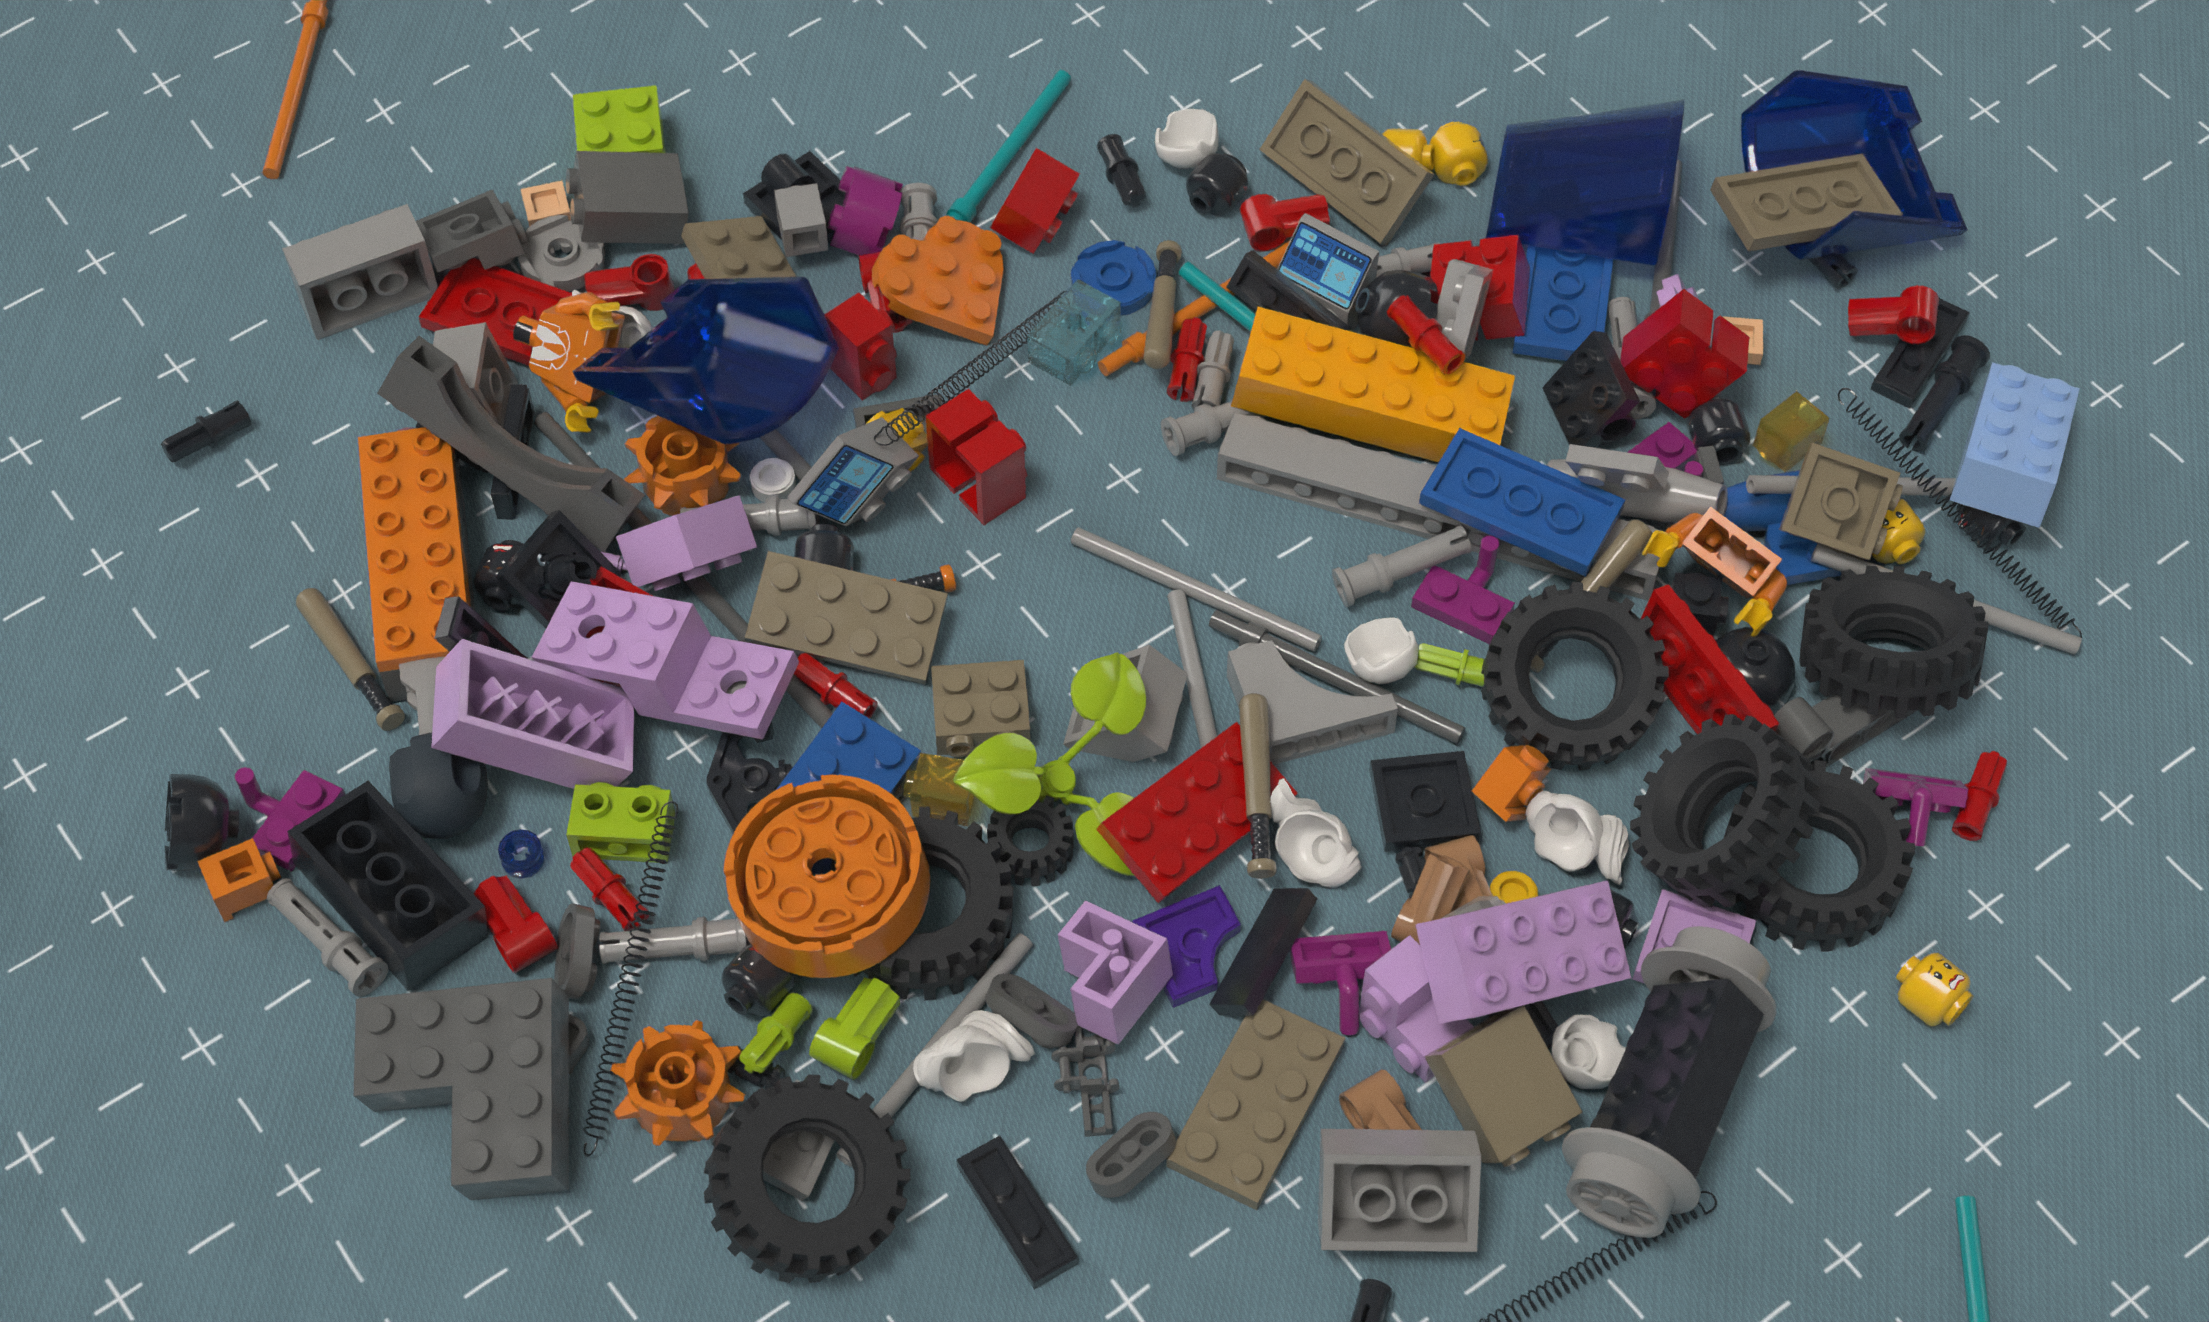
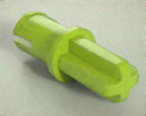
[1414,643,1485,687]
[740,993,812,1074]

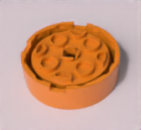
[724,775,930,978]

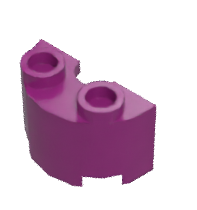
[827,166,903,255]

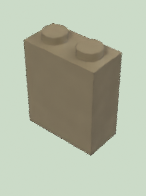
[1424,1005,1582,1167]

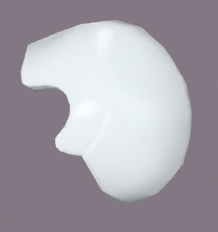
[1155,109,1219,169]
[1344,618,1419,684]
[1552,1015,1626,1089]

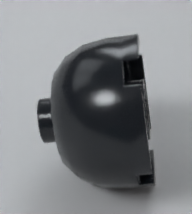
[1355,270,1438,348]
[1716,627,1795,715]
[165,774,239,871]

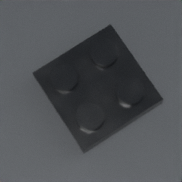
[1369,751,1481,852]

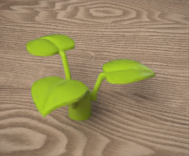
[953,652,1146,876]

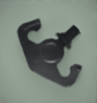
[706,722,793,834]

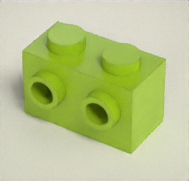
[566,782,676,863]

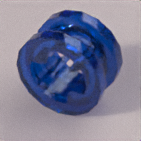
[498,829,545,879]

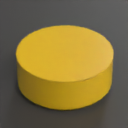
[1490,871,1538,903]

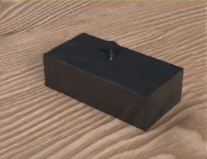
[287,780,488,991]

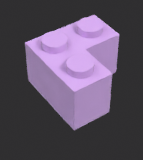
[616,495,757,591]
[1058,901,1173,1045]
[1359,935,1474,1083]

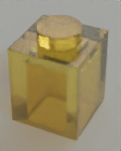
[1753,391,1830,472]
[904,753,975,827]

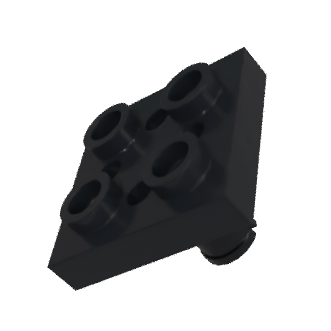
[495,510,622,628]

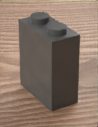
[566,151,689,244]

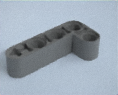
[1774,693,1917,771]

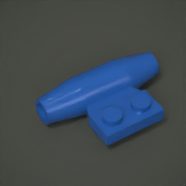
[1724,470,1867,585]

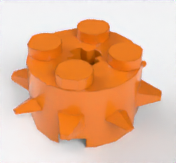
[624,408,742,516]
[611,1020,745,1146]

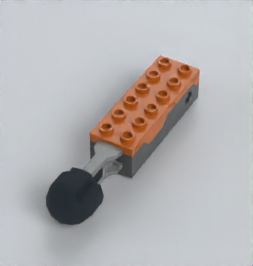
[358,427,488,839]

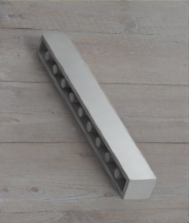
[1217,412,1665,601]

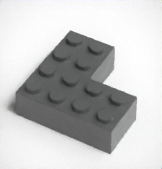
[354,978,569,1200]

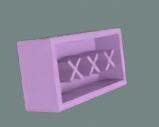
[431,639,634,789]
[1415,880,1631,1024]

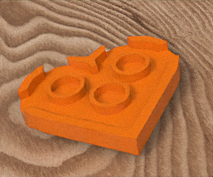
[872,216,1003,346]

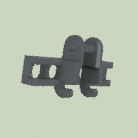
[1051,1012,1120,1137]

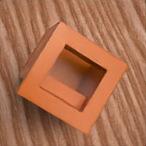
[1472,745,1551,822]
[197,838,281,922]

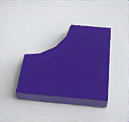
[1132,885,1241,1008]

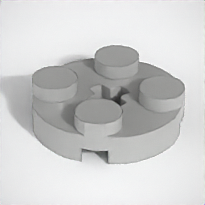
[518,215,605,292]

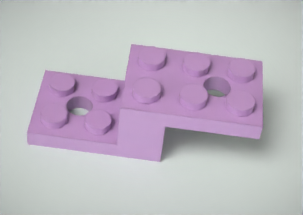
[532,582,799,739]

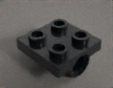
[743,151,845,240]
[1542,331,1640,448]

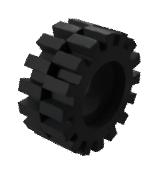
[987,795,1074,887]

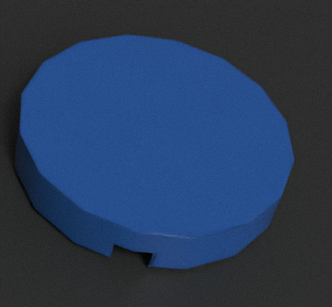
[1071,240,1156,317]

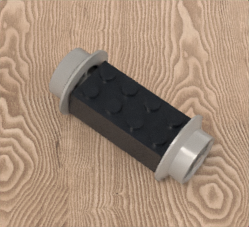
[1562,926,1777,1237]

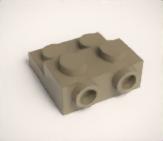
[1779,443,1903,560]
[931,660,1031,757]

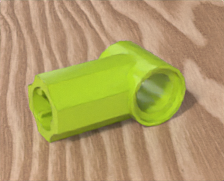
[809,977,900,1080]

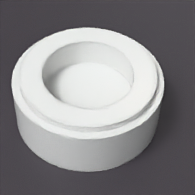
[750,458,796,502]

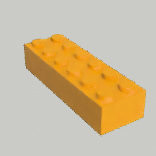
[1231,307,1515,462]

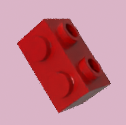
[990,148,1080,254]
[824,292,897,401]

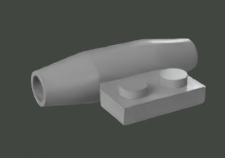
[1547,444,1728,522]

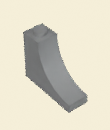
[1227,640,1398,765]

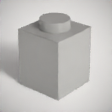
[774,183,828,257]

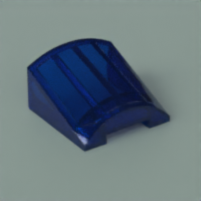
[1741,70,1968,260]
[1486,99,1685,265]
[572,277,839,444]

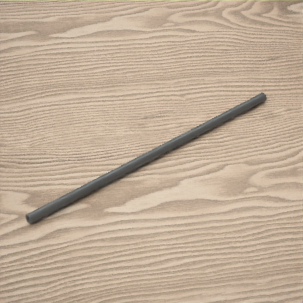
[534,412,908,803]

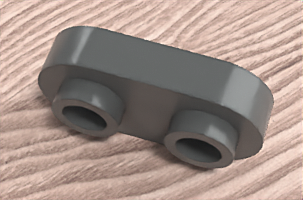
[554,903,600,1000]
[985,974,1078,1048]
[1086,1112,1176,1198]

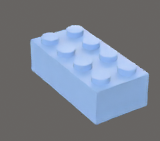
[1950,362,2080,528]

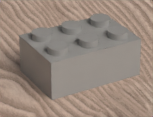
[282,204,438,340]
[1318,1129,1481,1252]

